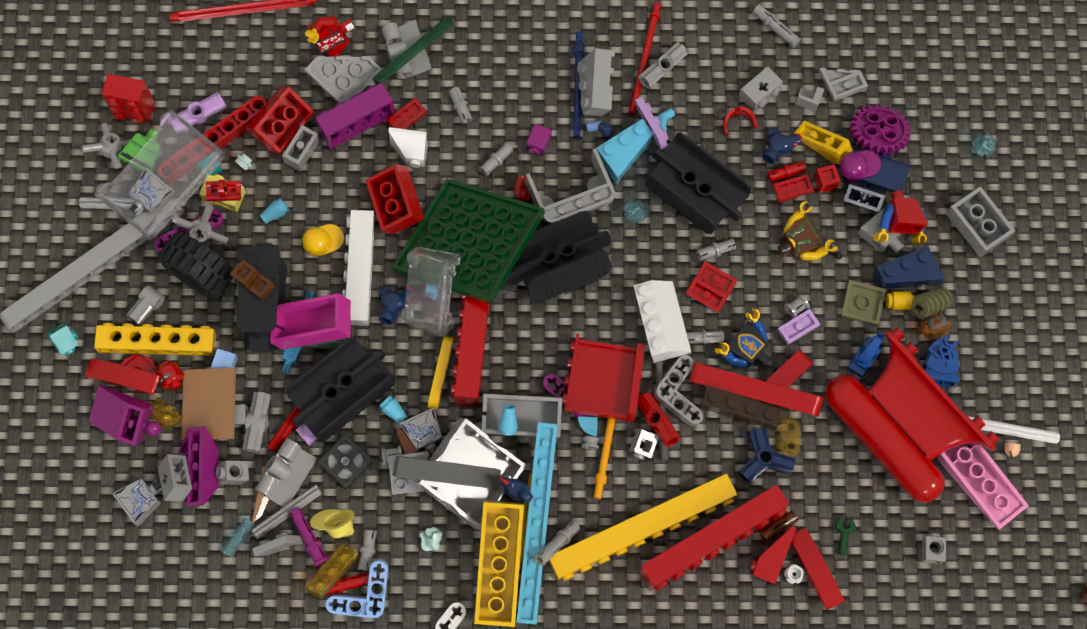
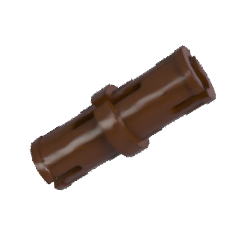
[759,511,799,543]

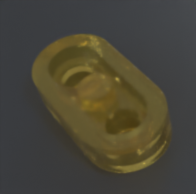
[780,418,800,457]

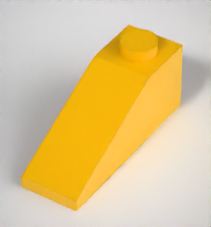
[795,121,853,165]

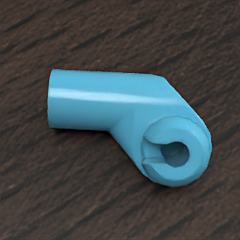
[657,108,675,131]

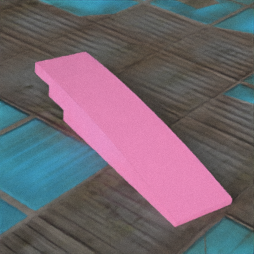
[936,444,1029,530]

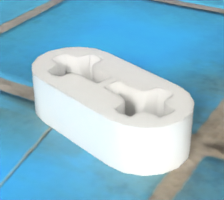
[435,602,466,629]

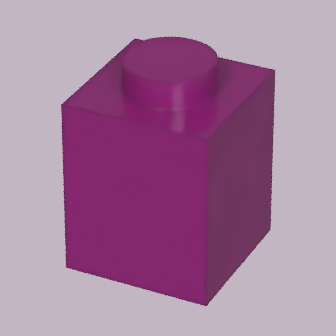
[526,124,552,156]

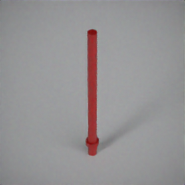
[628,3,661,115]

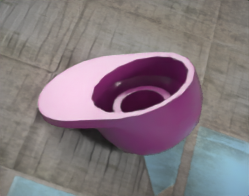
[839,150,881,180]

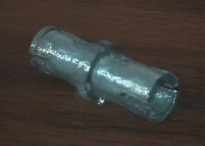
[221,517,255,558]

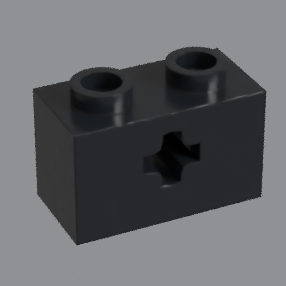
[843,179,886,212]

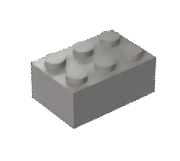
[946,186,1016,258]

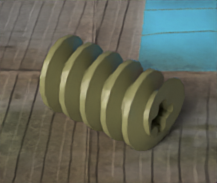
[912,287,953,319]

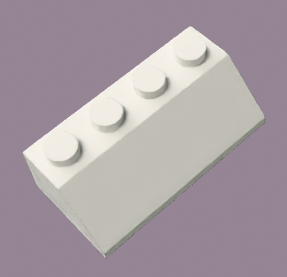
[633,280,692,363]

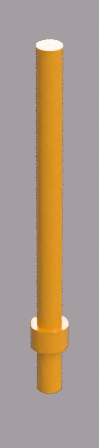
[593,418,616,499]

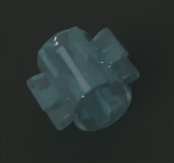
[972,133,997,157]
[624,200,647,223]

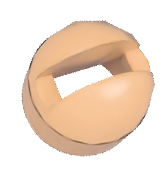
[1004,443,1021,457]

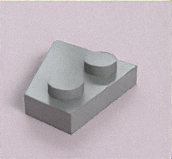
[819,68,868,102]
[252,533,305,556]

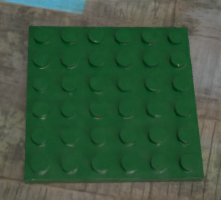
[392,178,545,305]

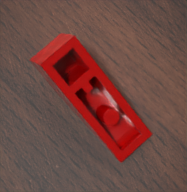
[750,526,796,584]

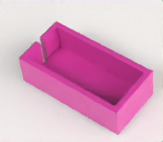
[270,293,351,350]

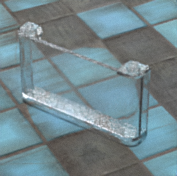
[94,110,225,240]

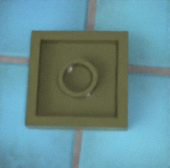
[840,280,886,326]

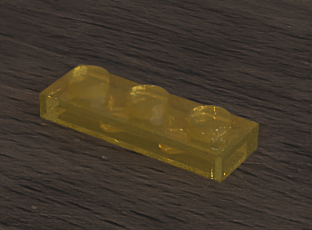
[305,544,359,599]

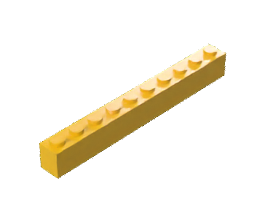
[548,474,737,581]

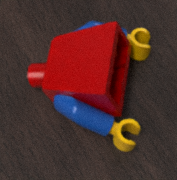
[873,191,928,244]

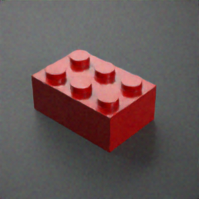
[102,74,155,124]
[245,86,315,154]
[366,164,424,234]

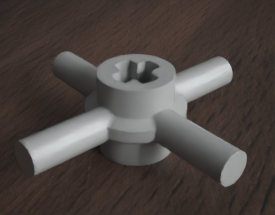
[81,123,131,169]
[172,205,229,245]

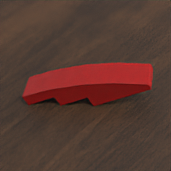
[84,358,160,395]
[791,528,845,610]

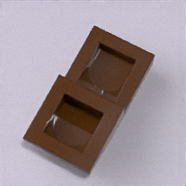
[230,259,275,301]

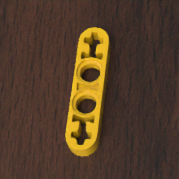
[428,336,454,410]

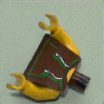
[777,201,838,261]

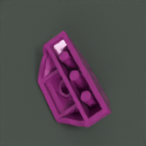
[178,426,219,507]

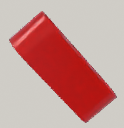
[766,350,814,388]

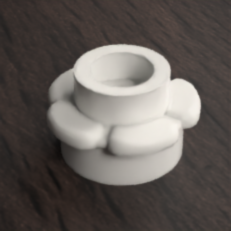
[784,564,804,584]

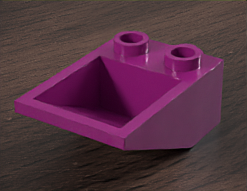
[89,385,161,446]

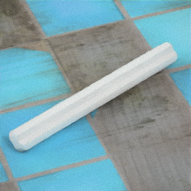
[968,416,1060,444]

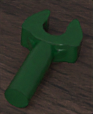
[835,518,856,555]

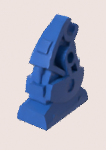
[846,332,885,379]
[923,334,960,388]

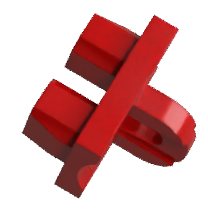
[206,180,241,201]

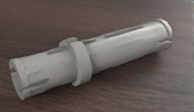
[752,4,801,48]
[534,521,580,566]

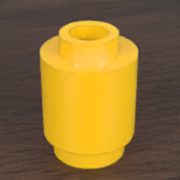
[886,291,915,310]

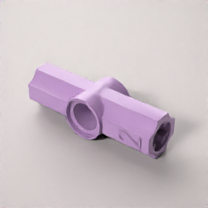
[169,92,226,134]

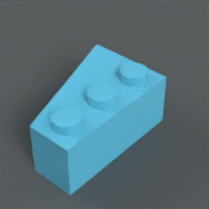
[596,119,653,185]

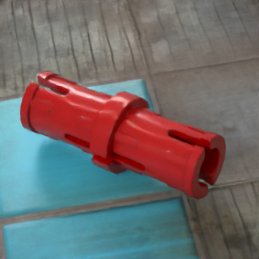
[767,160,806,183]

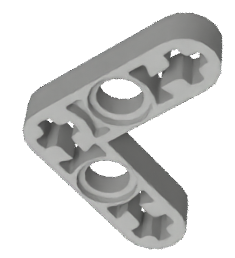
[654,355,703,426]

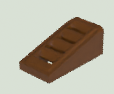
[396,428,418,454]

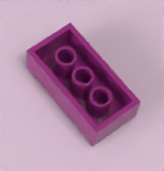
[316,83,395,150]

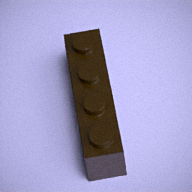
[700,385,782,431]

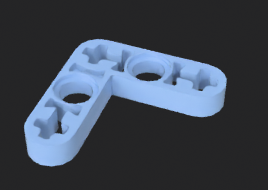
[326,559,389,618]

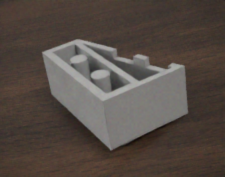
[577,48,615,116]

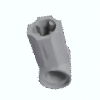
[126,285,165,325]

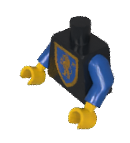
[715,308,772,368]

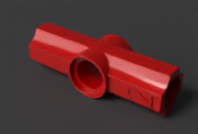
[637,392,680,447]

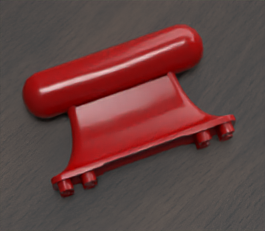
[825,327,1000,503]

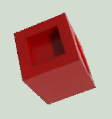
[813,164,841,193]

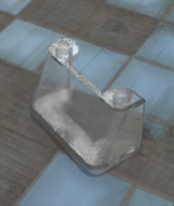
[402,247,461,336]

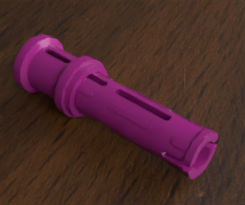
[289,508,330,568]

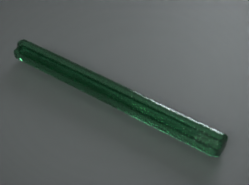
[373,16,453,85]

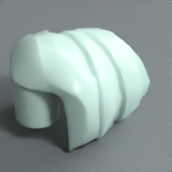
[419,527,442,551]

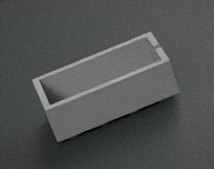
[482,394,562,438]

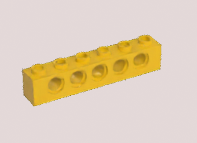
[94,323,216,356]

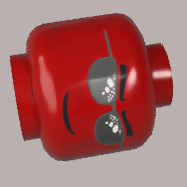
[155,361,184,391]

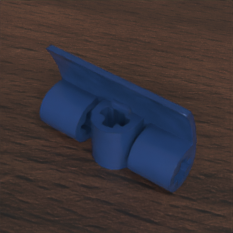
[856,147,911,192]

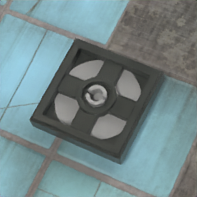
[317,434,373,490]

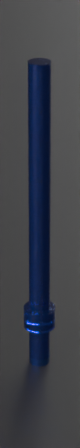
[573,32,585,138]

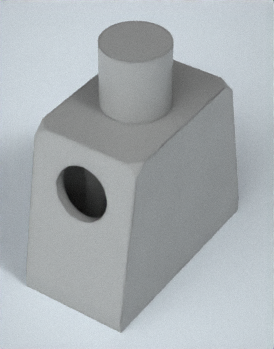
[857,209,904,254]

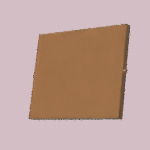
[181,368,236,440]

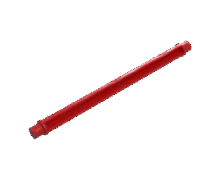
[169,0,317,22]

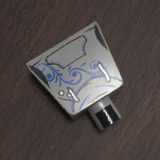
[129,168,176,217]
[399,408,442,458]
[113,479,162,527]

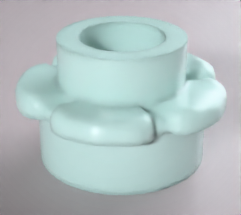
[235,153,252,171]

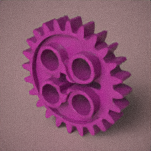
[850,104,911,156]

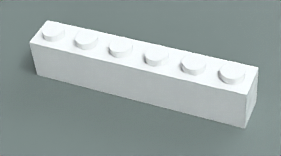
[343,210,375,326]

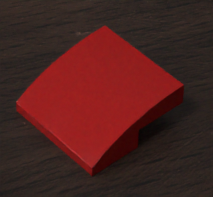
[686,262,738,313]

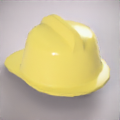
[310,509,354,538]

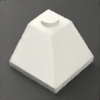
[389,127,428,168]

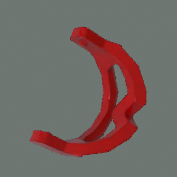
[722,106,758,136]

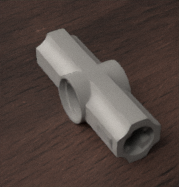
[638,42,688,89]
[243,392,271,453]

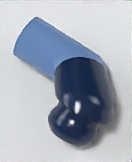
[586,121,613,137]

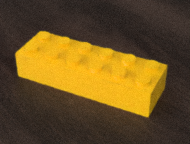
[474,500,524,627]

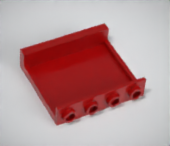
[562,333,645,422]

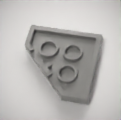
[304,56,382,103]

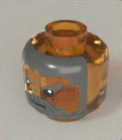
[921,313,951,341]

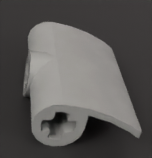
[381,20,431,79]
[255,438,317,507]

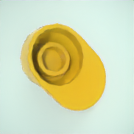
[302,224,344,256]

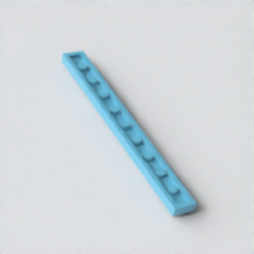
[517,422,558,625]

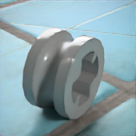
[581,436,599,450]

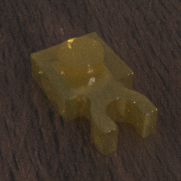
[148,397,182,430]

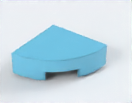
[578,416,598,438]

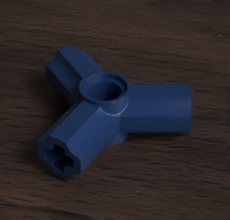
[738,428,796,484]

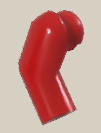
[514,175,531,202]

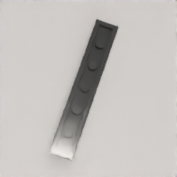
[392,456,501,489]

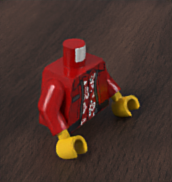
[305,15,354,57]

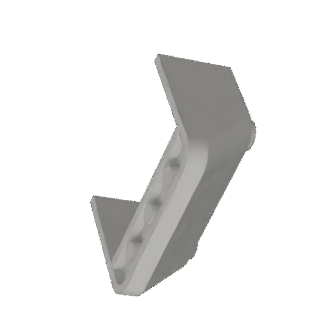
[525,148,615,224]

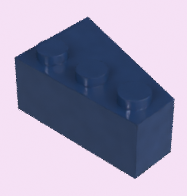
[873,246,945,289]

